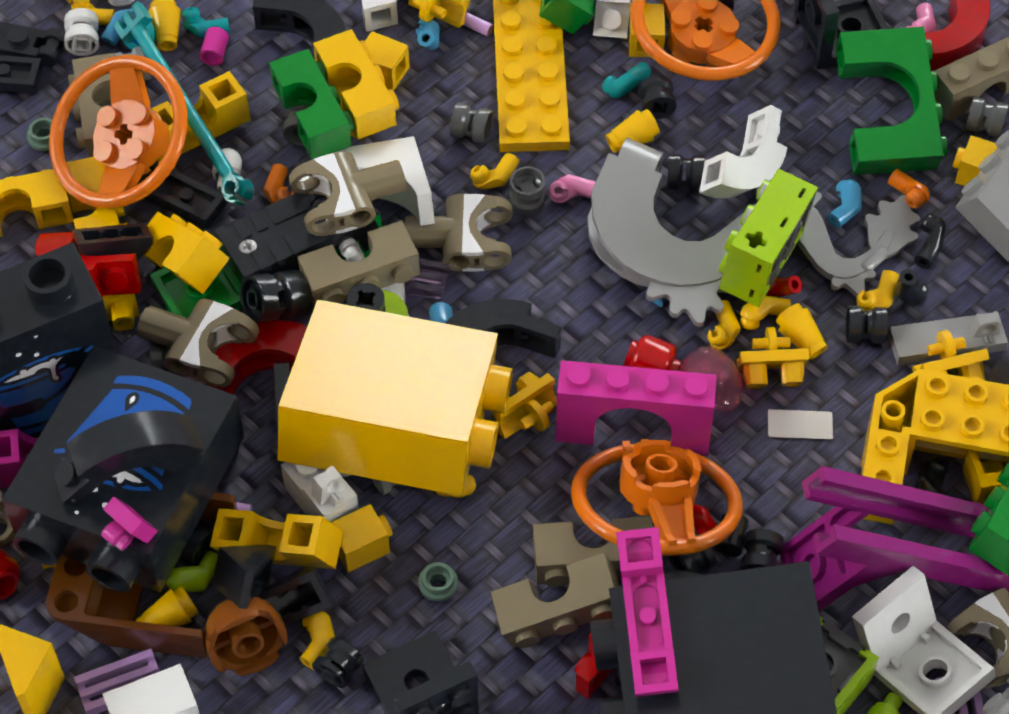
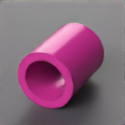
[199,27,229,66]

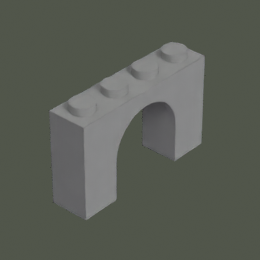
[955,130,1009,262]

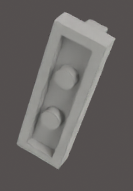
[888,311,1008,365]

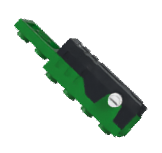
[150,176,382,318]

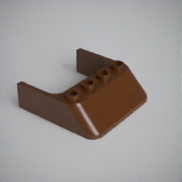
[46,492,238,658]

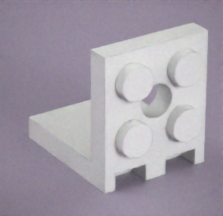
[852,566,996,714]

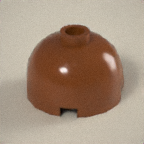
[204,596,288,676]

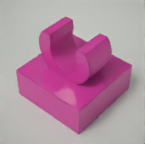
[101,497,158,551]

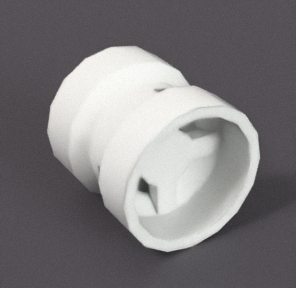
[64,8,99,56]

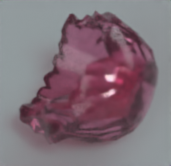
[680,346,744,412]

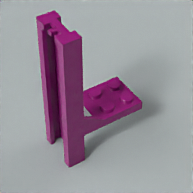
[780,466,1009,612]

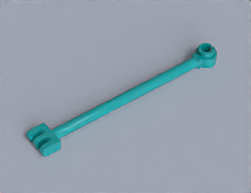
[113,1,254,206]

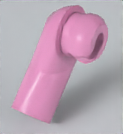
[905,3,936,33]
[548,174,596,203]

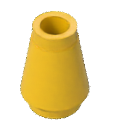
[148,0,181,51]
[605,109,660,153]
[776,303,828,360]
[136,586,199,627]

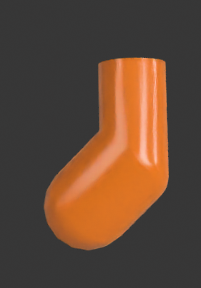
[263,163,295,204]
[887,169,930,209]

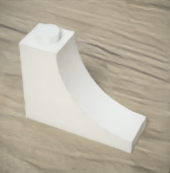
[334,136,435,226]

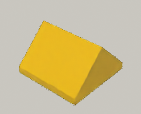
[0,624,65,714]

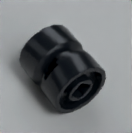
[240,269,310,323]

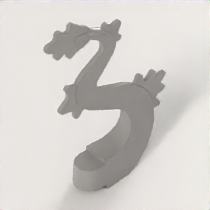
[587,137,920,327]

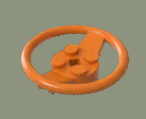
[630,0,781,81]
[49,54,188,208]
[571,439,743,556]

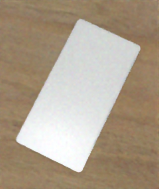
[768,409,833,439]

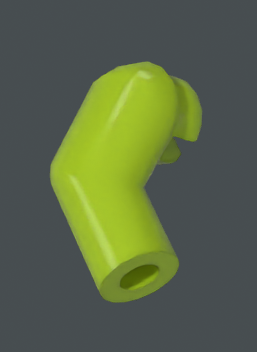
[166,551,218,593]

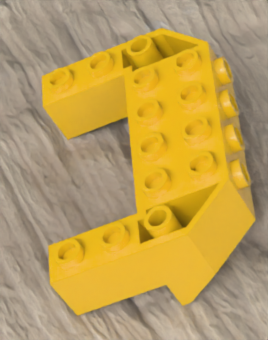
[861,369,1009,525]

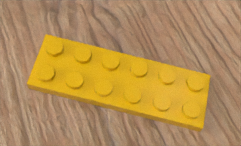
[493,0,570,152]

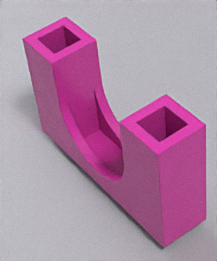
[556,360,717,456]

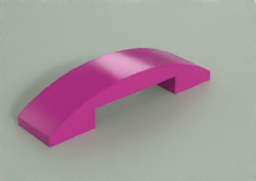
[616,527,679,697]

